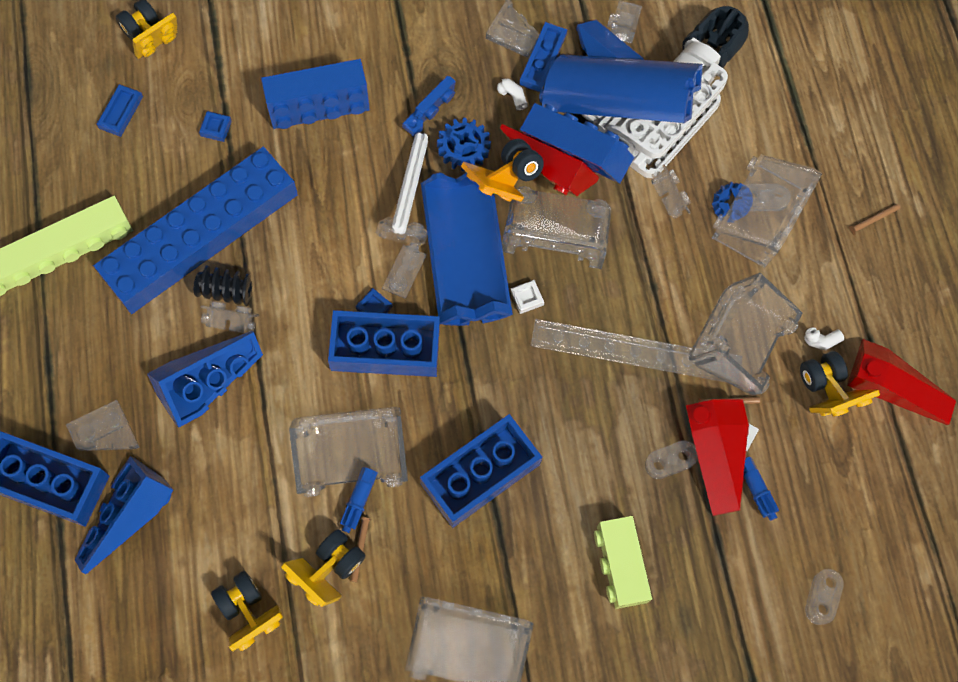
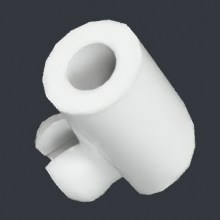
[497,79,528,110]
[804,328,844,350]

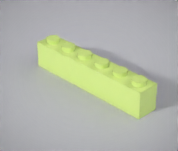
[0,195,133,296]

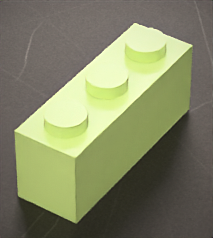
[594,516,652,609]

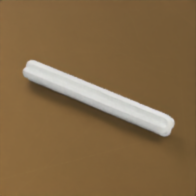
[392,132,428,234]

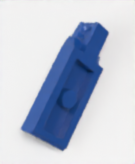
[403,76,456,137]

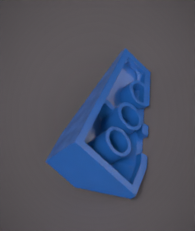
[576,20,644,60]
[147,331,263,427]
[75,456,173,574]

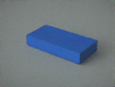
[96,84,143,137]

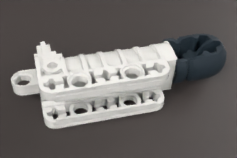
[582,6,749,178]

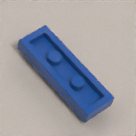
[519,22,568,92]

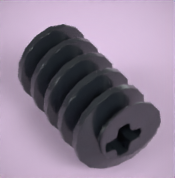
[193,265,252,306]

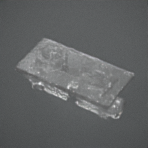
[651,164,691,218]
[382,242,427,299]
[201,301,259,334]

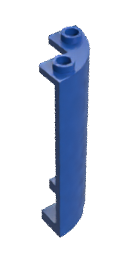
[539,55,703,123]
[421,172,513,326]

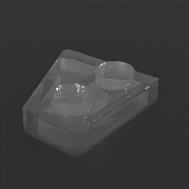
[486,0,540,58]
[66,400,140,451]

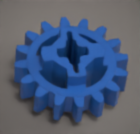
[437,118,491,171]

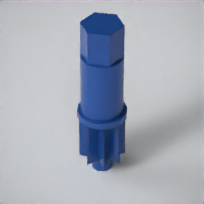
[743,457,779,521]
[340,467,378,533]

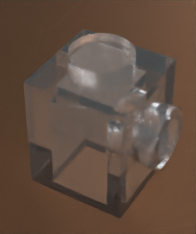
[607,0,642,43]

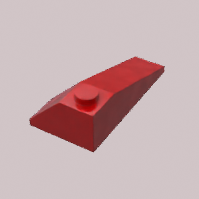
[500,124,600,196]
[847,339,956,425]
[686,399,749,516]

